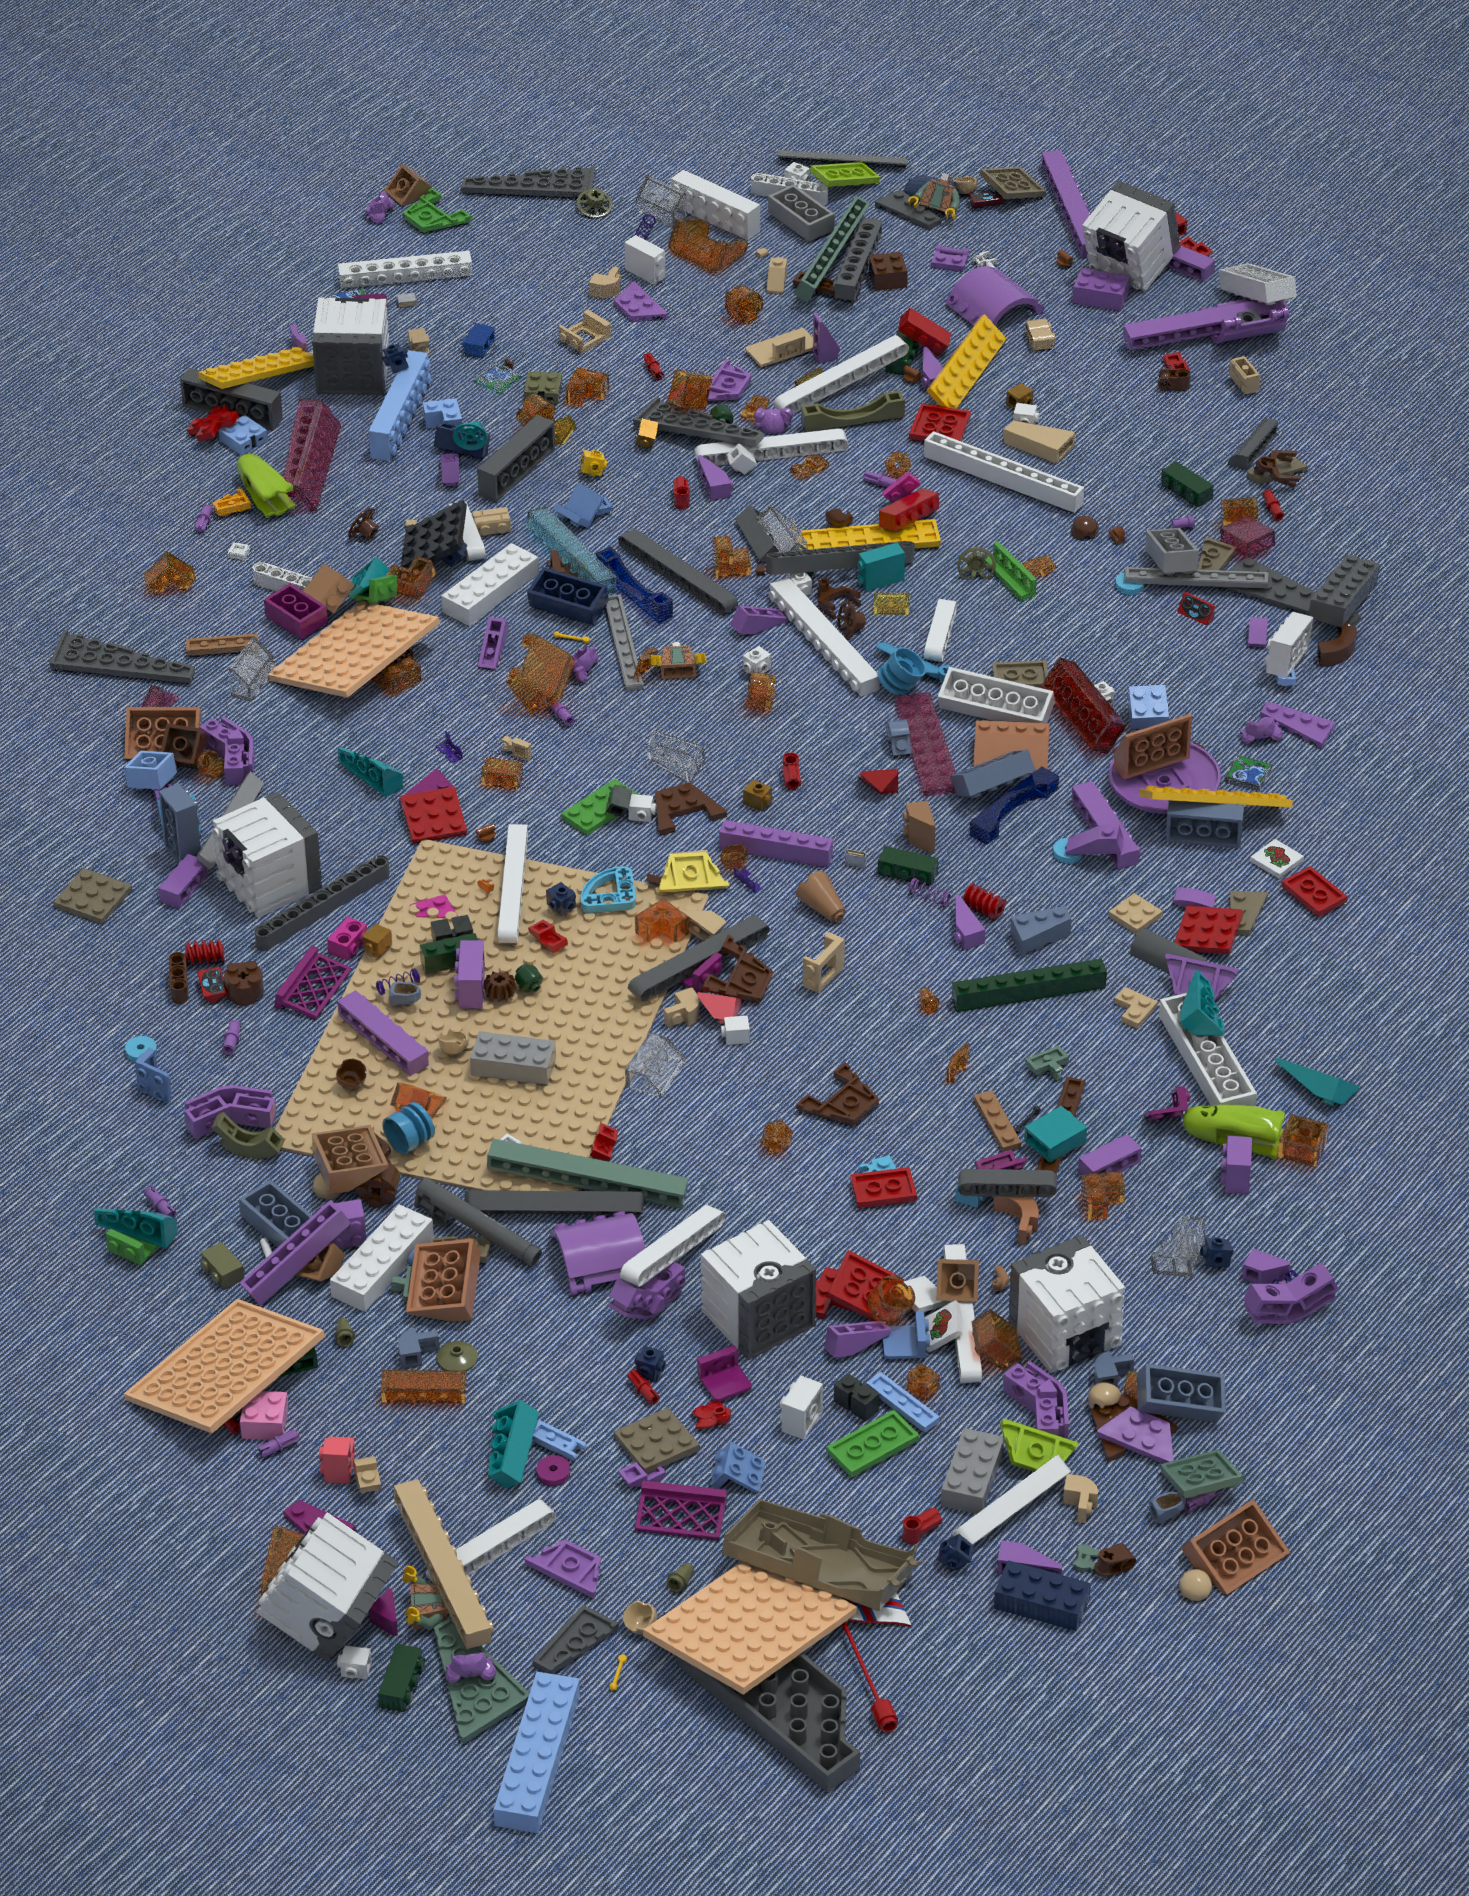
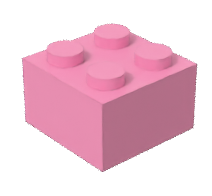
[240,1391,288,1440]

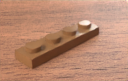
[186,633,259,656]
[974,1090,1021,1152]

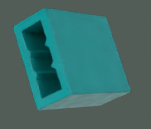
[857,543,905,591]
[1024,1106,1087,1163]

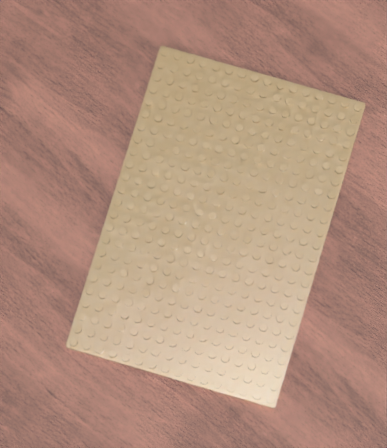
[275,840,708,1191]

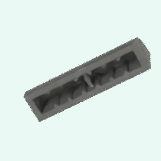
[1228,418,1278,471]
[735,504,784,562]
[1130,927,1207,974]

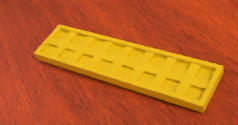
[926,314,1006,409]
[198,347,314,389]
[796,519,941,550]
[1139,785,1293,808]

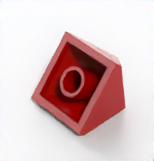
[858,769,899,794]

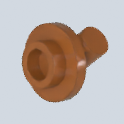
[1057,250,1073,267]
[904,365,921,383]
[1109,526,1127,545]
[475,823,495,842]

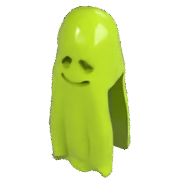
[236,453,296,518]
[1183,1105,1285,1160]

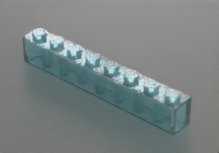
[526,506,616,594]

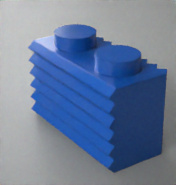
[462,323,495,358]

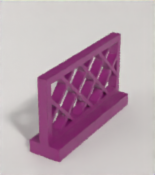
[274,945,352,1020]
[635,1480,727,1541]

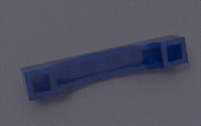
[596,547,673,624]
[970,766,1059,845]

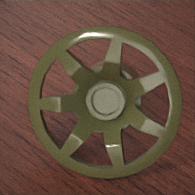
[577,188,612,218]
[957,547,996,580]

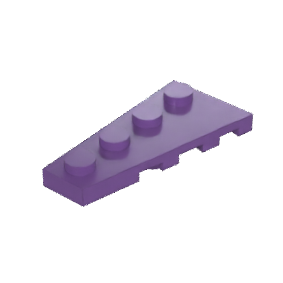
[1260,701,1335,749]

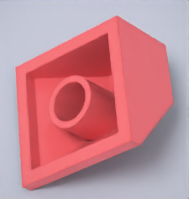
[698,992,742,1024]

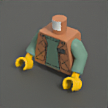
[908,172,960,219]
[650,642,707,679]
[402,1566,448,1630]

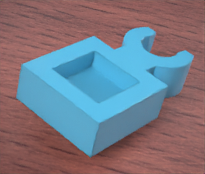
[859,1155,897,1173]

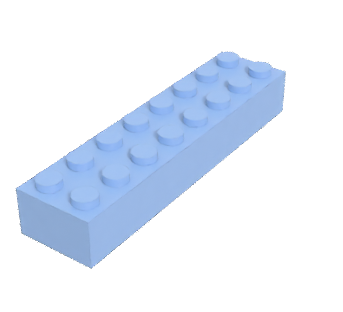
[369,350,432,461]
[494,1672,580,1833]

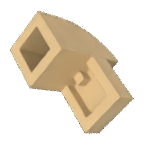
[589,267,621,298]
[407,328,429,354]
[664,987,699,1028]
[353,1456,382,1493]
[1063,1474,1098,1523]

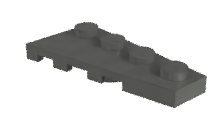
[875,190,941,230]
[533,1605,619,1674]

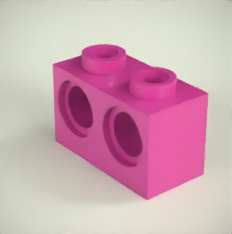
[327,917,367,961]

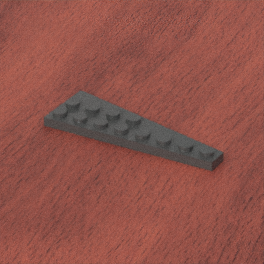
[461,165,596,198]

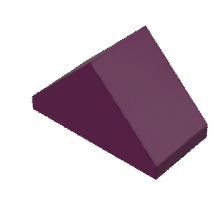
[369,1588,398,1636]

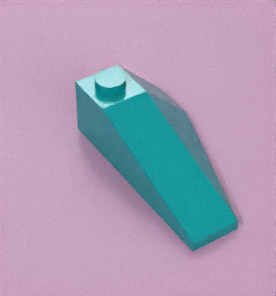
[349,556,391,599]
[338,747,403,798]
[1180,970,1225,1036]
[1275,1057,1360,1106]
[94,1208,178,1249]

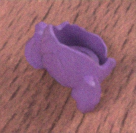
[364,191,394,224]
[754,408,793,434]
[565,646,599,682]
[1240,717,1283,745]
[446,1652,496,1684]

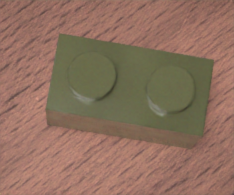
[200,1242,244,1290]

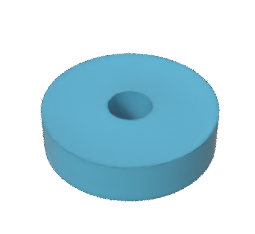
[1116,572,1144,595]
[1053,838,1083,864]
[125,1036,157,1063]

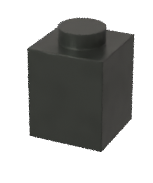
[606,785,632,817]

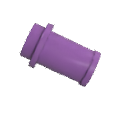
[1172,515,1195,529]

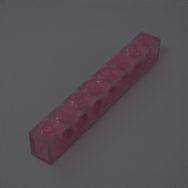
[283,399,323,497]

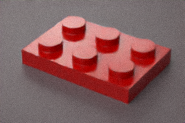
[1281,866,1348,917]
[850,1167,917,1208]

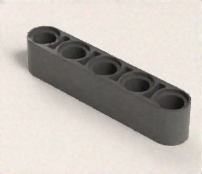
[958,1169,1057,1197]

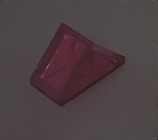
[141,684,179,707]

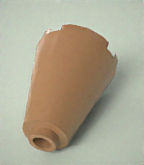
[796,871,845,922]

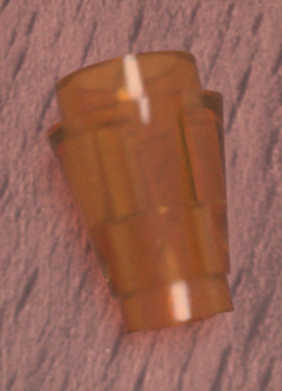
[919,987,940,1013]

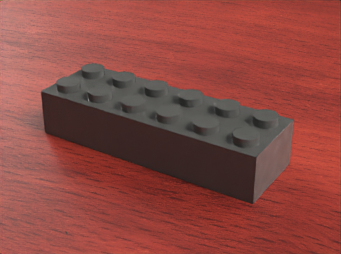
[180,368,283,431]
[477,415,555,503]
[1308,555,1380,627]

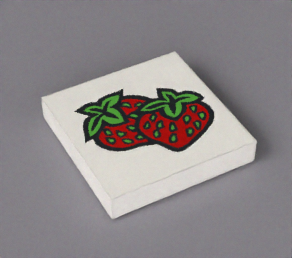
[1250,839,1304,879]
[924,1300,963,1353]

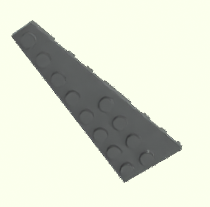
[633,397,764,447]
[1215,557,1361,627]
[50,630,195,683]

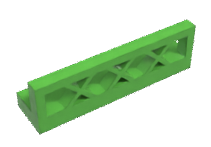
[985,541,1037,602]

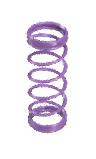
[908,878,951,907]

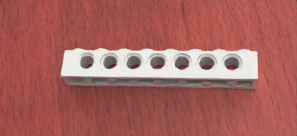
[338,251,473,289]

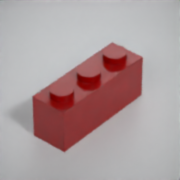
[898,308,951,356]

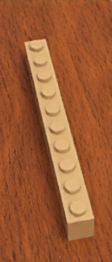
[394,1479,494,1649]

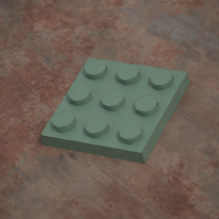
[1160,1449,1244,1499]

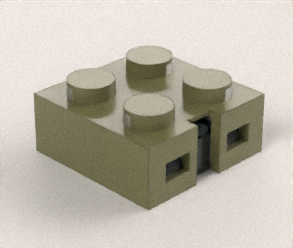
[524,371,562,405]

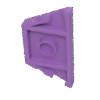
[614,281,668,322]
[701,359,751,401]
[1165,953,1239,1002]
[1096,1407,1174,1463]
[524,1539,601,1599]

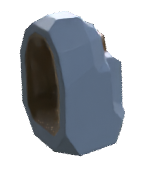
[389,982,421,1006]
[1149,1492,1186,1524]

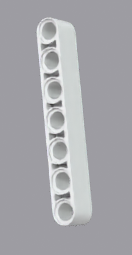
[952,1455,1071,1545]
[426,1499,556,1584]

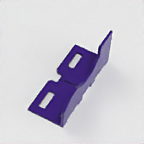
[436,730,463,763]
[734,867,761,893]

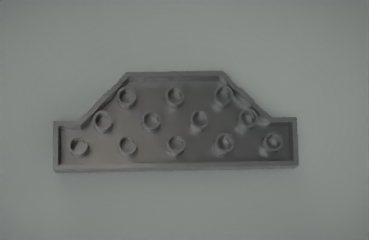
[677,1653,860,1793]

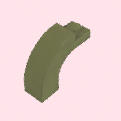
[212,1112,285,1159]

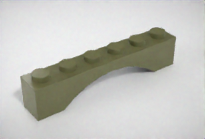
[801,390,905,432]

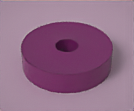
[536,1455,570,1486]

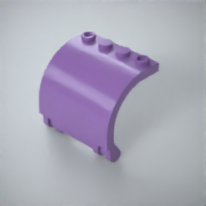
[945,266,1044,326]
[1199,299,1289,343]
[550,1211,645,1296]

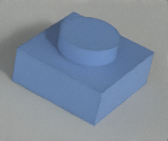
[596,496,612,516]

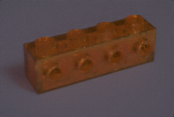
[381,1370,467,1403]

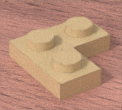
[1114,987,1158,1029]

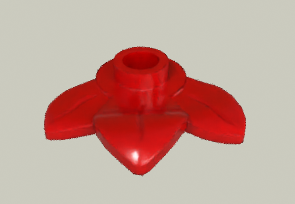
[691,1401,731,1429]

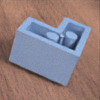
[423,398,462,429]

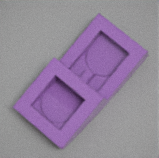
[290,324,307,352]
[1248,617,1268,648]
[1173,887,1216,908]
[618,1462,666,1487]

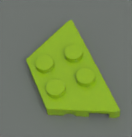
[1000,1418,1078,1472]

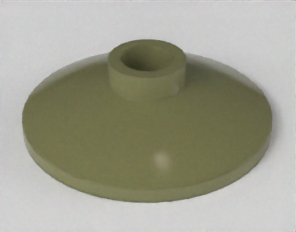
[437,1341,478,1373]

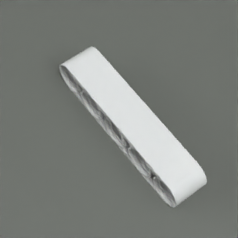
[751,173,828,205]
[448,501,486,562]
[253,562,312,591]
[924,599,957,662]

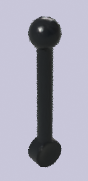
[1013,1106,1041,1134]

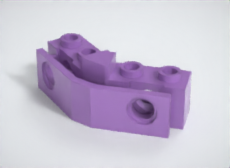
[199,716,255,785]
[184,1085,277,1139]
[607,1261,686,1320]
[1243,1262,1339,1324]
[1003,1361,1069,1439]

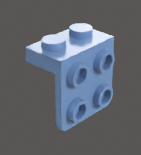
[553,483,604,528]
[135,1048,172,1103]
[883,1311,930,1359]
[711,1442,766,1493]

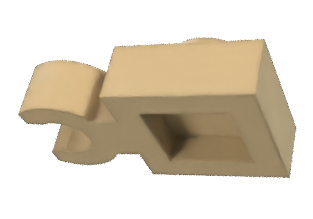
[501,736,532,761]

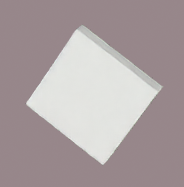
[892,1276,949,1312]

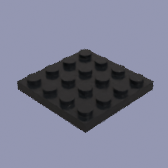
[400,500,467,577]

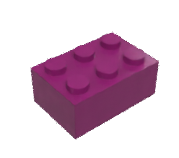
[264,583,328,640]

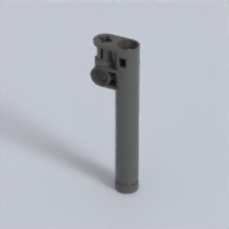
[414,1177,542,1267]

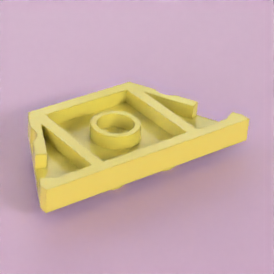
[658,852,729,893]

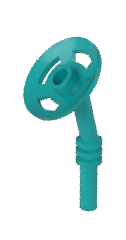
[453,421,488,450]

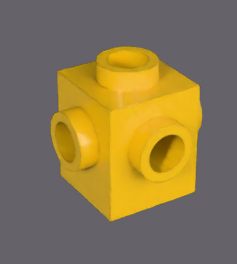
[580,450,607,477]

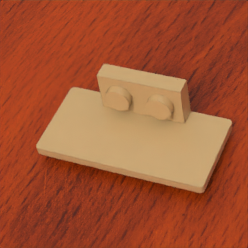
[745,328,813,367]

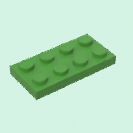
[561,779,639,836]
[826,1410,919,1478]

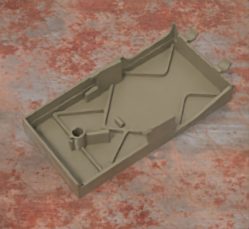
[722,1499,924,1611]

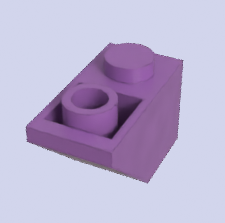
[1242,1249,1291,1284]

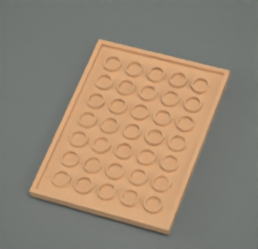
[268,601,440,698]
[124,1299,326,1434]
[643,1561,857,1695]

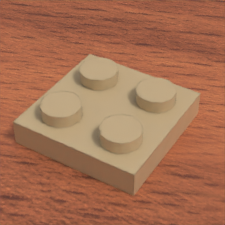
[1109,893,1163,935]

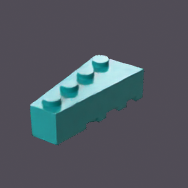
[488,1400,539,1488]

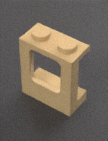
[559,309,611,354]
[803,932,845,993]

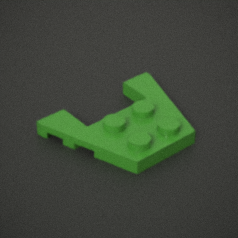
[403,188,471,233]

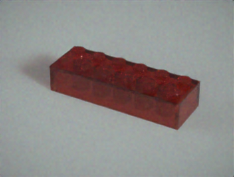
[1041,657,1127,755]

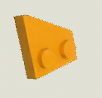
[212,488,252,516]

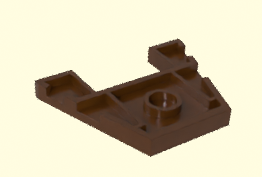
[655,782,727,836]
[701,934,774,1003]
[796,1062,879,1125]
[1091,1394,1177,1463]

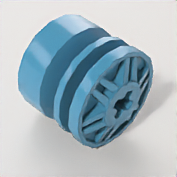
[878,647,926,696]
[382,1102,435,1155]

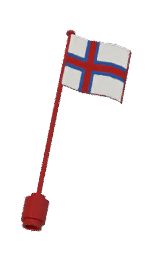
[841,1592,911,1732]

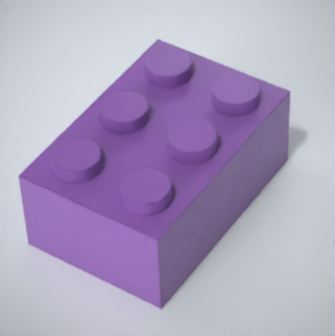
[1073,268,1130,311]
[454,940,485,1009]

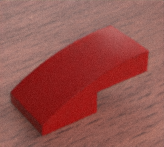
[1179,236,1213,257]
[1163,352,1191,373]
[528,920,568,953]
[590,1122,618,1162]

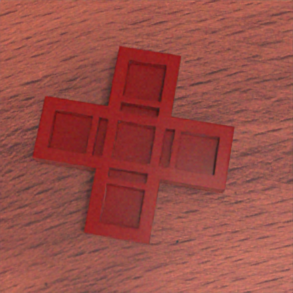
[187,405,239,441]
[815,1267,850,1319]

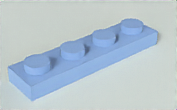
[866,1372,940,1433]

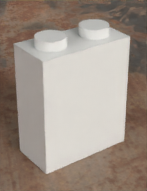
[624,235,666,285]

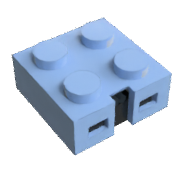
[219,415,268,456]

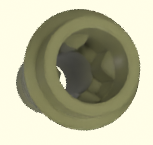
[335,1318,355,1347]
[667,1563,694,1592]

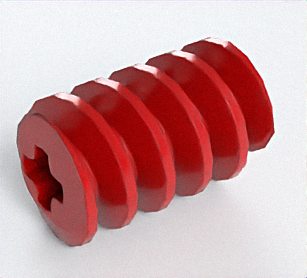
[963,883,1007,919]
[185,939,225,965]

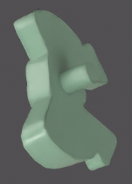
[1073,1544,1100,1572]

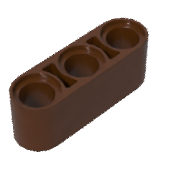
[168,952,189,1004]

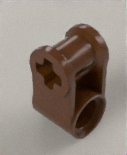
[1158,368,1191,391]
[1094,1543,1137,1577]

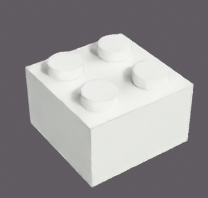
[780,1375,823,1440]

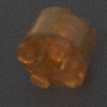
[725,284,763,324]
[516,394,555,426]
[746,672,776,711]
[867,1275,915,1323]

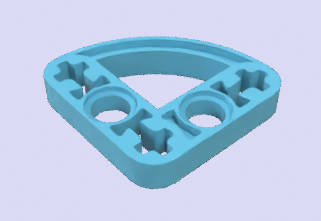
[581,866,636,913]

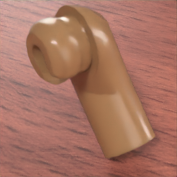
[992,1266,1010,1291]

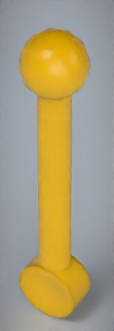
[553,631,590,644]
[609,1654,627,1691]

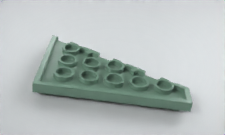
[434,1617,530,1744]

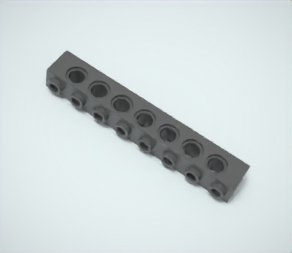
[832,218,882,301]

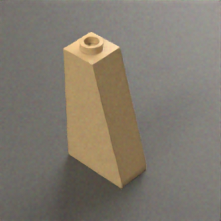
[1003,421,1075,464]

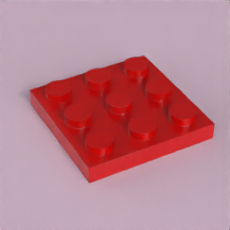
[909,403,971,441]
[400,786,467,844]
[1174,906,1243,954]
[826,1250,902,1321]

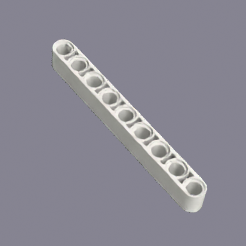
[774,335,909,414]
[694,429,848,466]
[498,824,528,943]
[620,1205,726,1287]
[943,1244,982,1384]

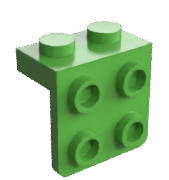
[348,574,397,604]
[106,1229,159,1266]

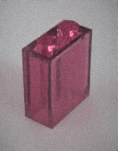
[1220,515,1275,558]

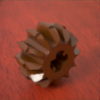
[483,970,516,1002]

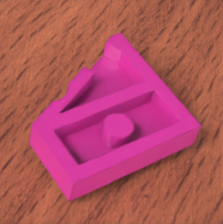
[410,894,458,918]

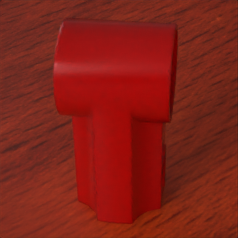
[673,476,690,509]
[782,752,801,790]
[902,1507,942,1544]

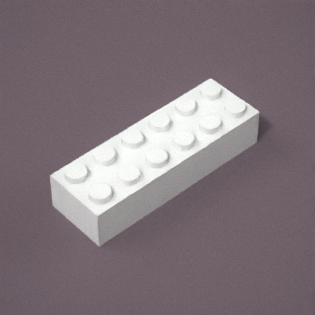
[671,170,760,240]
[1219,263,1297,305]
[441,543,539,626]
[938,667,1055,723]
[330,1204,434,1312]

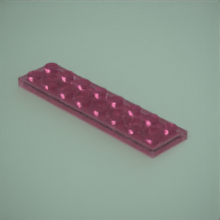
[292,401,341,512]
[894,692,956,796]

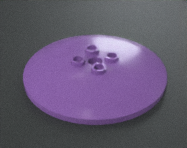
[1109,743,1221,814]

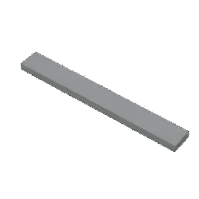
[778,150,908,166]
[1125,567,1268,588]
[605,594,644,692]
[196,771,264,870]

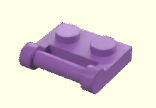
[931,245,970,272]

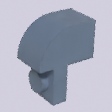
[886,719,912,757]
[398,1328,439,1369]
[1094,1351,1134,1387]

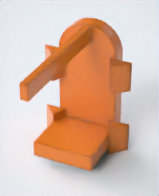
[477,879,495,894]

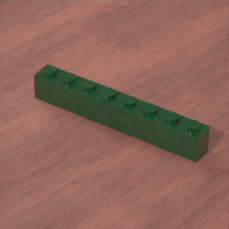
[952,958,1107,1012]

